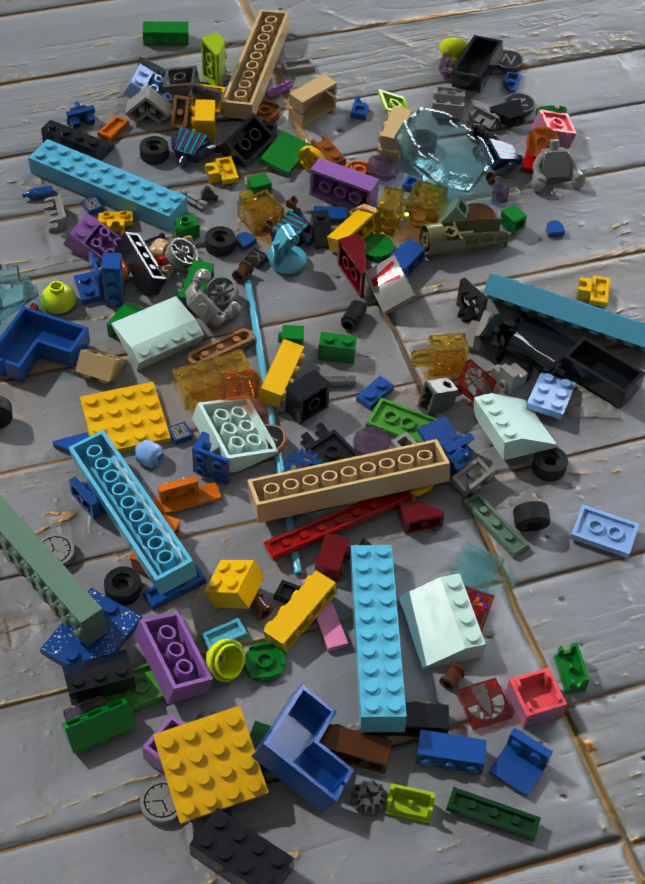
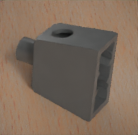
[417,378,463,417]

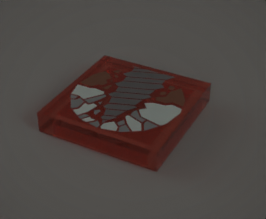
[456,359,497,403]
[456,677,514,730]

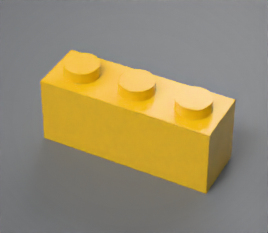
[327,210,376,253]

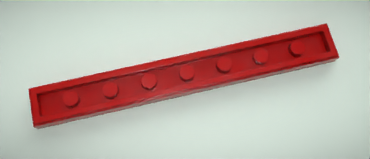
[263,490,413,562]

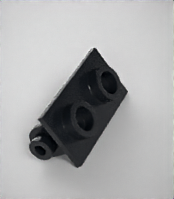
[467,124,500,146]

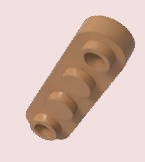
[188,329,253,369]

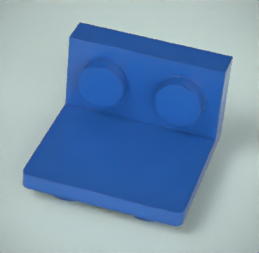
[74,252,104,305]
[417,416,475,455]
[192,431,230,485]
[69,476,106,519]
[489,727,553,796]

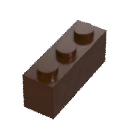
[322,724,393,774]

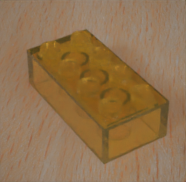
[172,349,255,411]

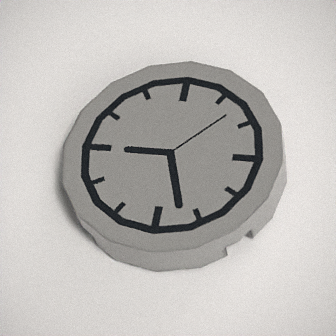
[41,533,76,567]
[139,779,178,825]

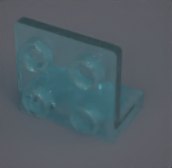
[450,541,504,595]

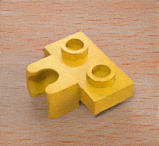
[205,156,239,185]
[98,210,133,236]
[576,276,610,307]

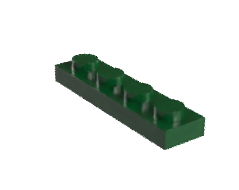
[446,787,541,841]

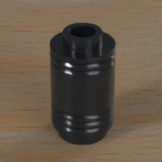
[341,300,367,331]

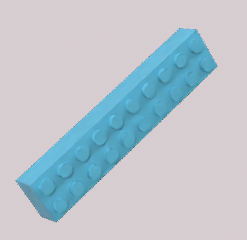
[28,139,188,231]
[483,273,645,351]
[68,430,197,595]
[350,545,407,732]

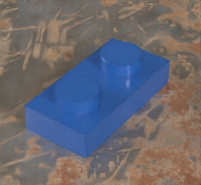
[356,376,394,410]

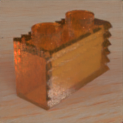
[218,369,261,400]

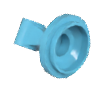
[266,224,307,274]

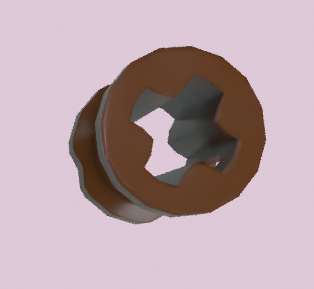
[232,260,254,284]
[250,592,273,620]
[439,662,466,691]

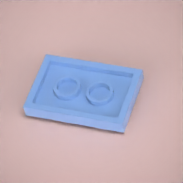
[526,372,576,420]
[570,504,639,559]

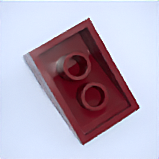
[337,233,366,298]

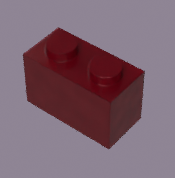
[315,533,351,582]

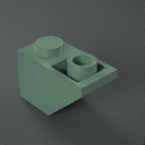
[438,196,470,223]

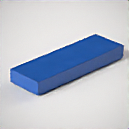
[142,565,207,610]

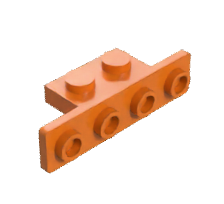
[152,475,221,515]

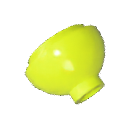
[439,38,468,65]
[40,281,77,314]
[206,639,245,682]

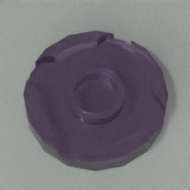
[366,155,399,181]
[353,426,391,455]

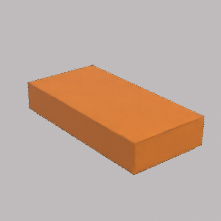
[97,115,130,143]

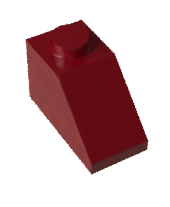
[398,500,445,534]

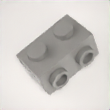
[462,310,491,351]
[450,457,497,498]

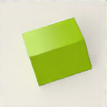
[377,89,412,118]

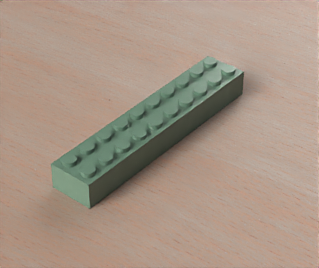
[0,495,108,646]

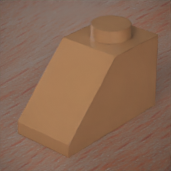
[170,95,192,128]

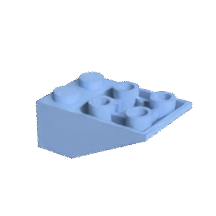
[123,64,174,107]

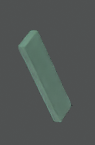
[463,492,530,559]

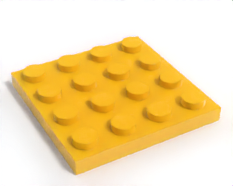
[80,382,171,453]
[153,705,269,825]

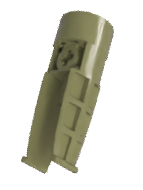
[419,217,511,256]

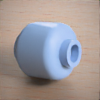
[134,440,164,468]

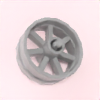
[165,238,198,271]
[205,276,239,310]

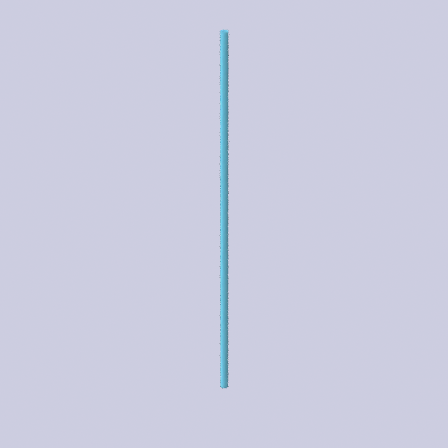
[245,280,303,576]

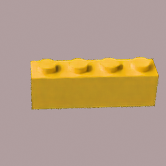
[258,339,305,408]
[263,570,338,654]

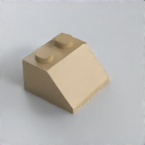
[75,349,127,384]

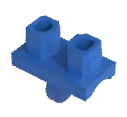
[66,101,95,129]
[446,445,475,475]

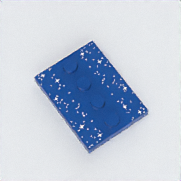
[40,588,143,666]

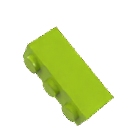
[201,32,227,86]

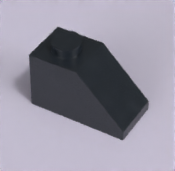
[489,99,525,127]
[310,210,332,250]

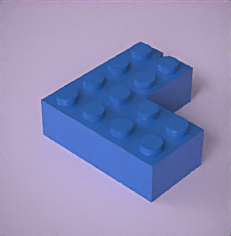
[0,306,90,382]
[251,684,354,813]

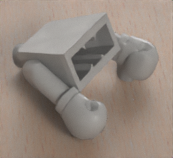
[531,139,585,192]
[185,268,241,327]

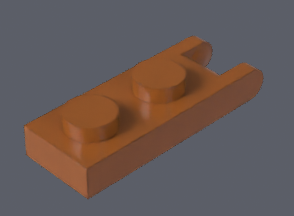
[310,135,346,166]

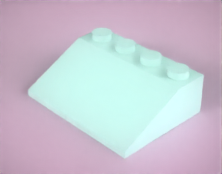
[111,296,204,371]
[473,393,557,460]
[192,396,279,473]
[398,573,486,670]

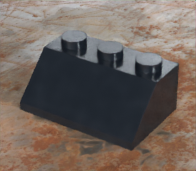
[217,113,276,167]
[62,650,136,706]

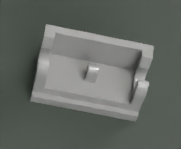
[44,194,68,232]

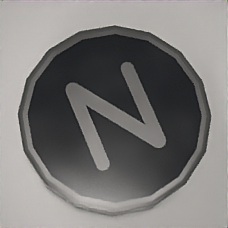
[496,50,524,72]
[504,93,535,116]

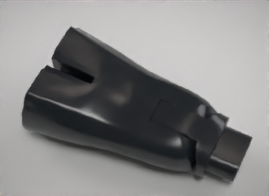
[506,332,566,379]

